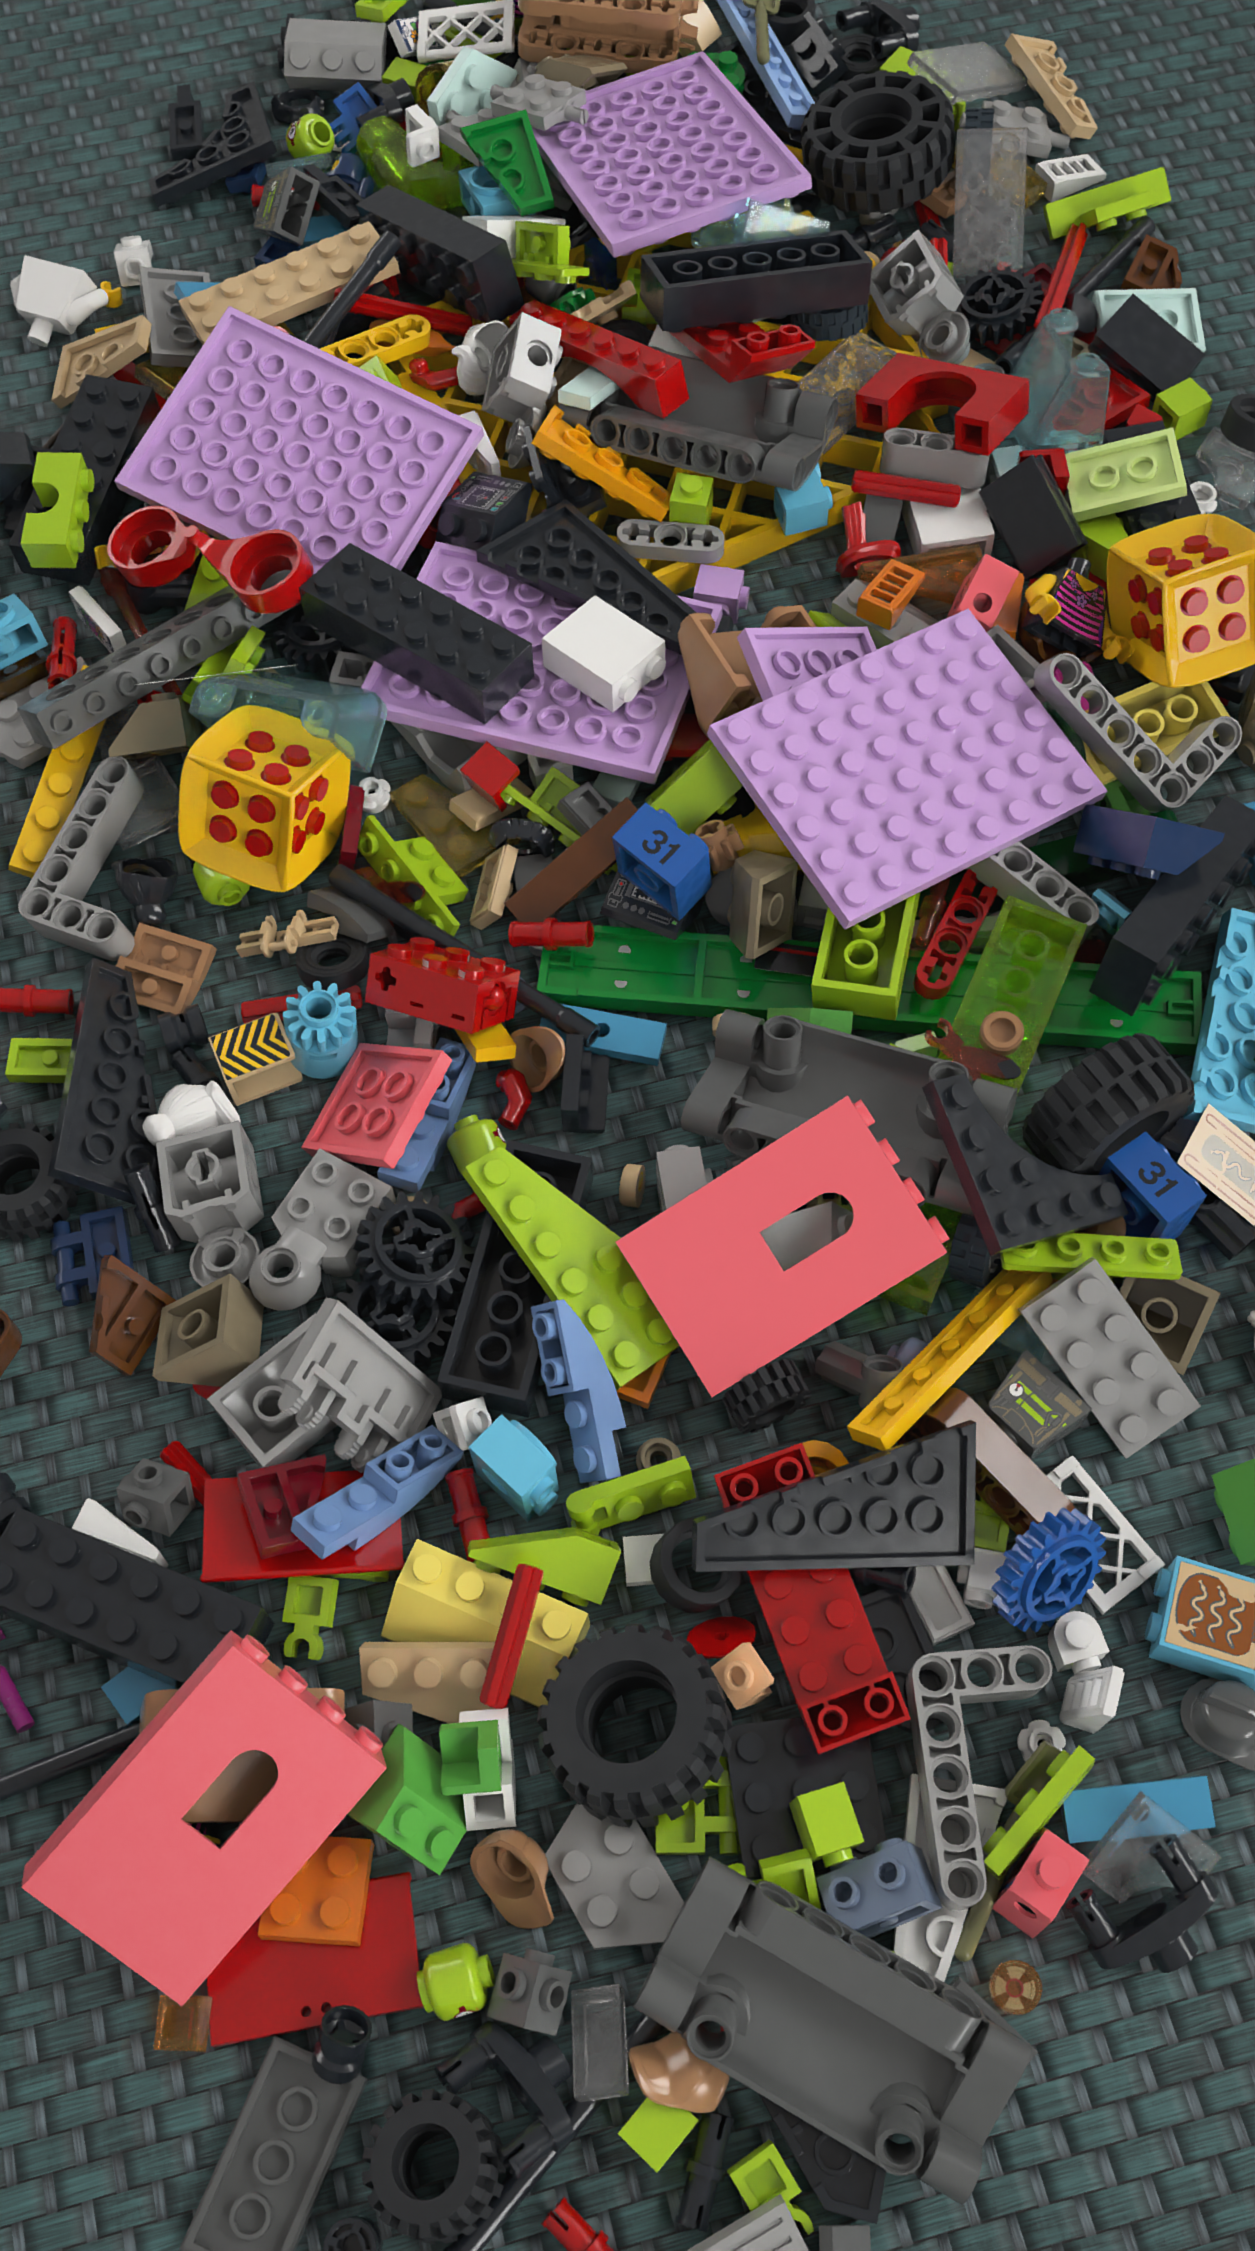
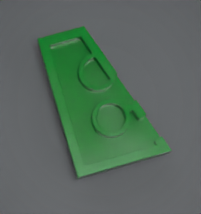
[460,109,555,217]

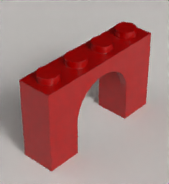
[855,353,1029,456]

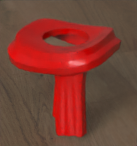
[836,502,901,578]

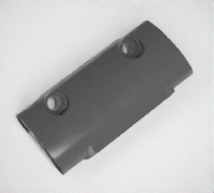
[559,346,839,492]
[681,1009,1017,1217]
[633,1856,1032,2205]

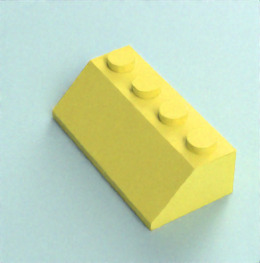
[1059,681,1230,785]
[381,1539,590,1707]

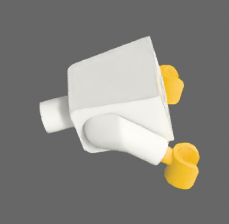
[10,255,123,347]

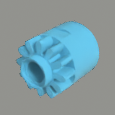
[283,981,359,1079]

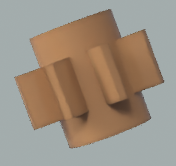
[695,820,744,872]

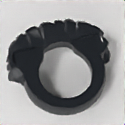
[271,88,324,124]
[488,818,555,858]

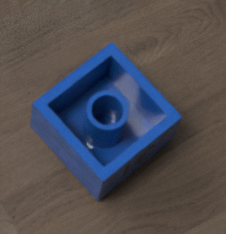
[612,802,712,921]
[1098,1131,1207,1239]

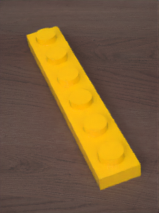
[8,664,107,878]
[847,1269,1053,1451]

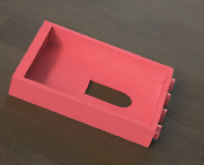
[616,1096,950,1397]
[21,1630,387,2006]

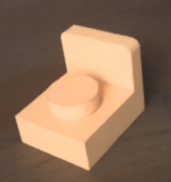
[711,1642,774,1710]

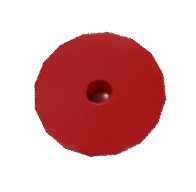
[686,1617,757,1658]

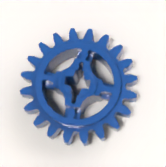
[992,1507,1106,1632]

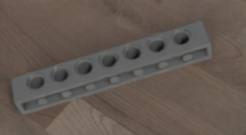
[17,570,302,749]

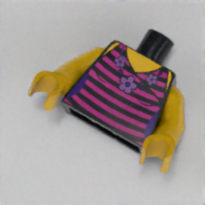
[1021,558,1135,664]

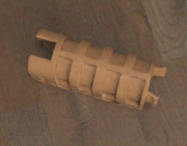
[518,0,699,74]

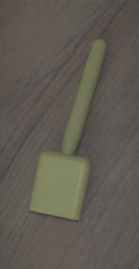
[743,0,780,65]
[954,1740,1062,1962]

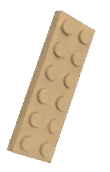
[178,221,400,345]

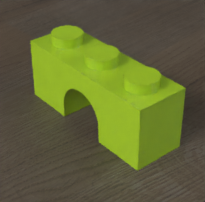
[21,452,94,568]

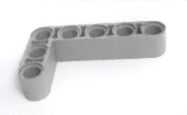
[880,363,1005,489]
[1033,653,1242,812]
[18,756,144,961]
[966,842,1099,948]
[905,1645,1052,1911]

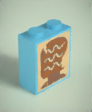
[1145,1555,1255,1691]

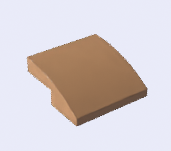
[116,922,217,1014]

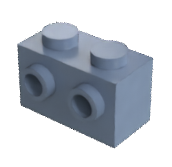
[816,1838,942,1939]

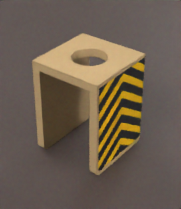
[208,1013,303,1106]

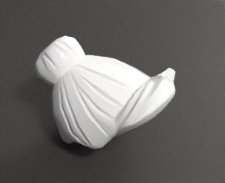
[451,320,509,396]
[142,1081,241,1146]

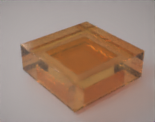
[153,1995,212,2052]

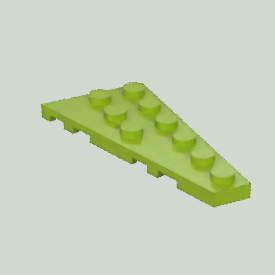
[461,1146,680,1391]

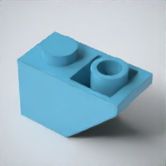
[774,463,833,536]

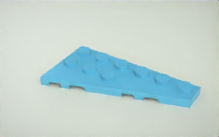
[1183,907,1255,1134]

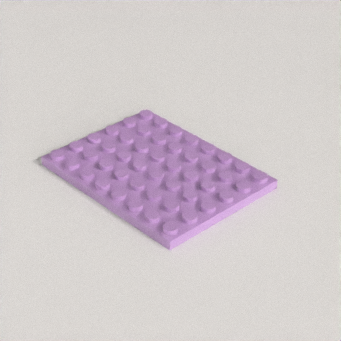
[532,51,812,258]
[114,306,484,575]
[353,541,723,785]
[707,608,1107,930]

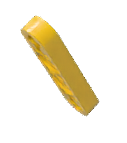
[320,314,430,368]

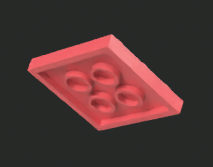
[301,1043,452,1169]

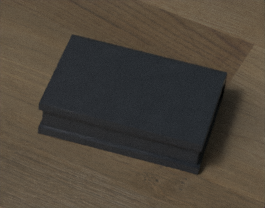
[1088,294,1206,403]
[978,455,1088,581]

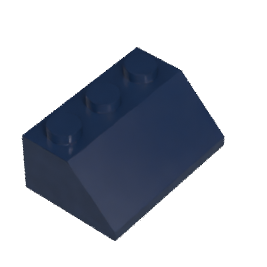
[1073,804,1225,880]

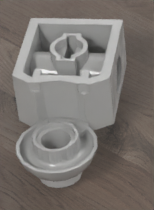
[870,230,970,364]
[482,312,563,469]
[156,1120,264,1287]
[249,1148,396,1311]

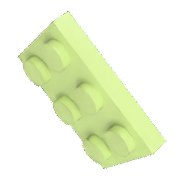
[1065,427,1187,522]

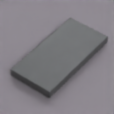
[179,2036,368,2251]

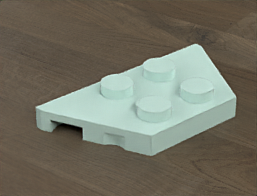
[427,46,518,175]

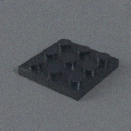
[725,1717,887,1880]

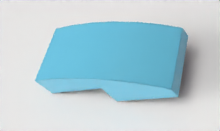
[1092,889,1132,936]

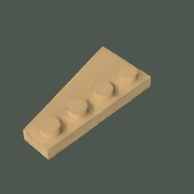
[1004,34,1098,139]

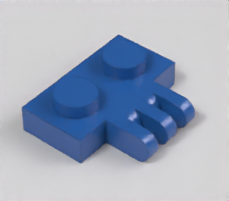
[330,81,399,159]

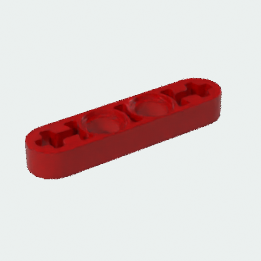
[913,869,998,1000]

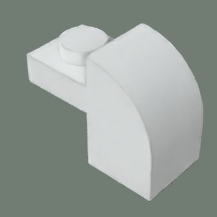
[459,1708,516,1831]

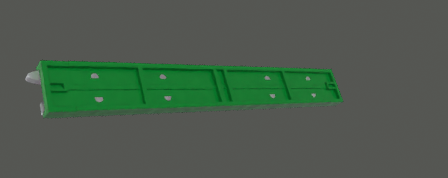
[529,925,1202,1056]

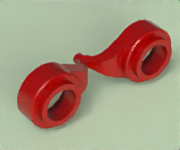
[107,506,314,614]

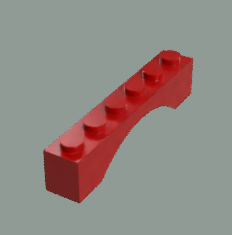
[509,300,689,419]

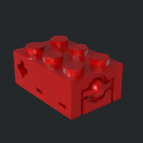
[365,937,520,1034]

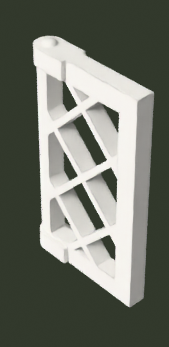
[417,0,515,64]
[1046,1456,1166,1615]

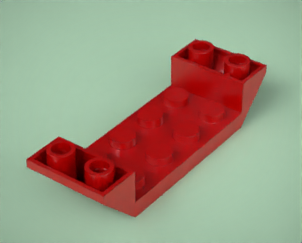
[640,266,815,383]
[714,1443,911,1755]

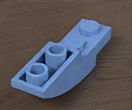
[377,1037,477,1193]
[531,1299,626,1483]
[290,1425,464,1560]

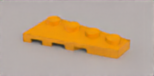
[531,405,671,522]

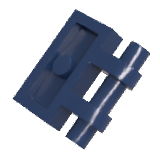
[50,1206,134,1307]

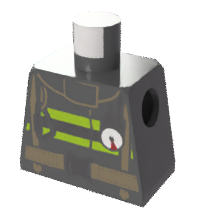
[254,166,320,246]
[984,1349,1092,1460]

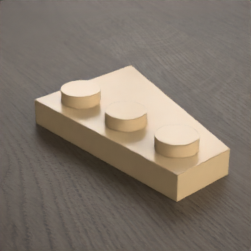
[51,315,152,409]
[359,1642,507,1724]

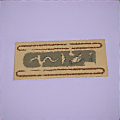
[1177,1103,1255,1226]

